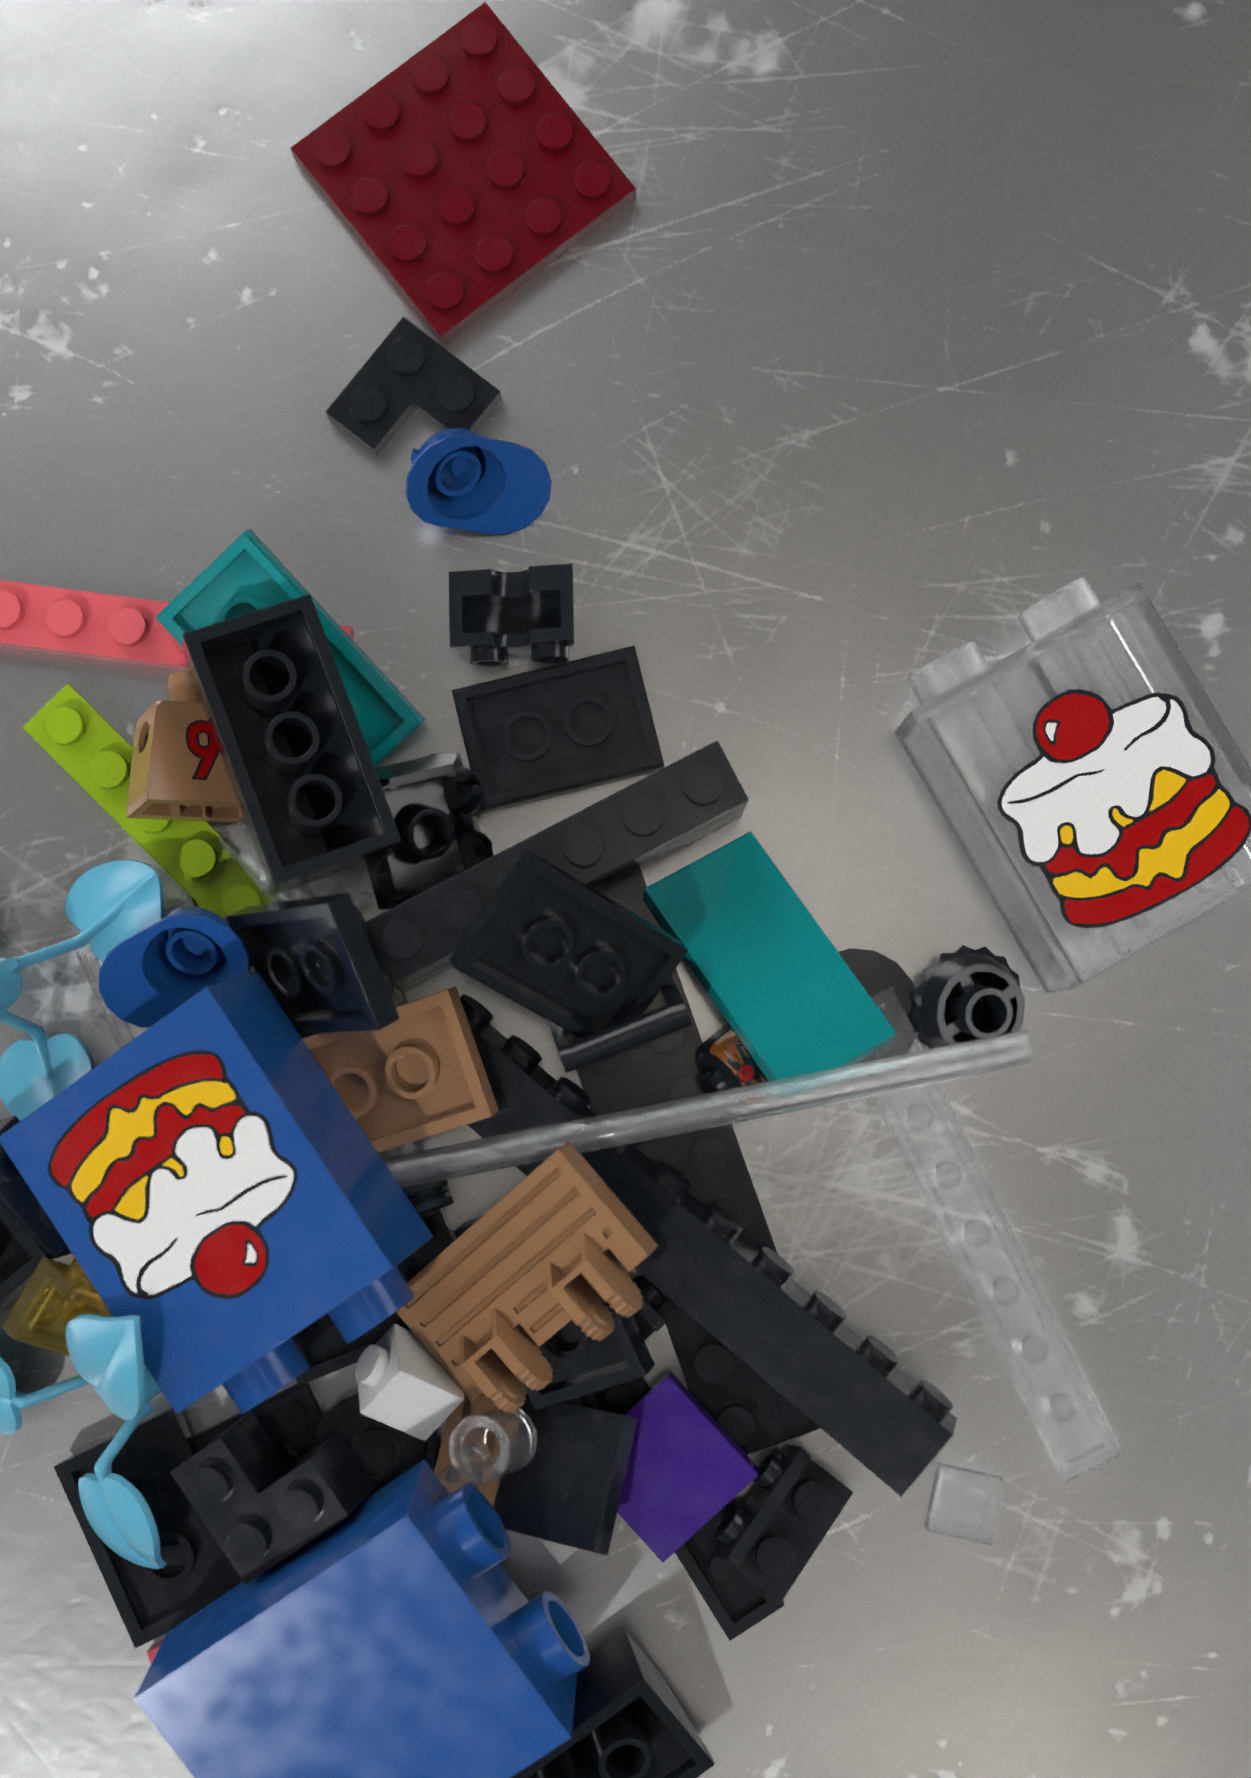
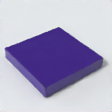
[617,1371,760,1563]

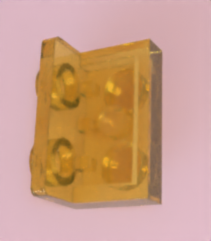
[2,1257,113,1356]

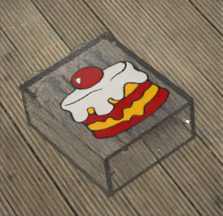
[895,577,1251,993]

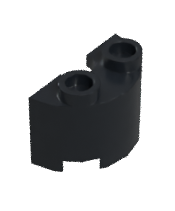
[449,563,575,667]

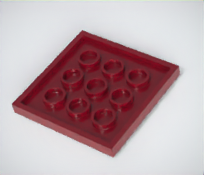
[290,2,636,345]

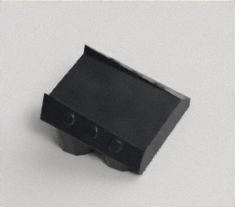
[365,752,494,910]

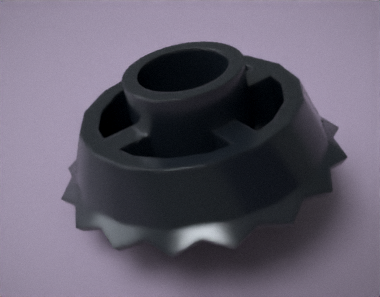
[910,945,1025,1069]

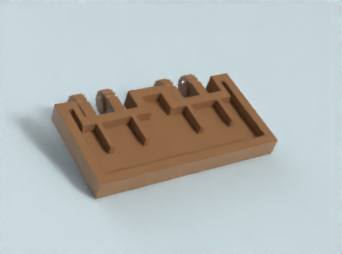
[396,1141,658,1414]

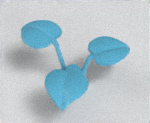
[0,860,165,1121]
[0,1314,168,1569]

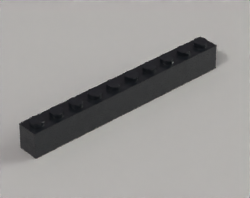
[460,994,957,1497]

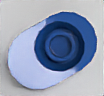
[405,428,552,534]
[99,906,249,1028]

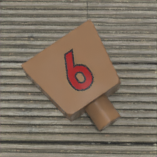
[126,671,245,823]

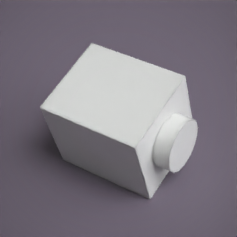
[355,1323,464,1441]

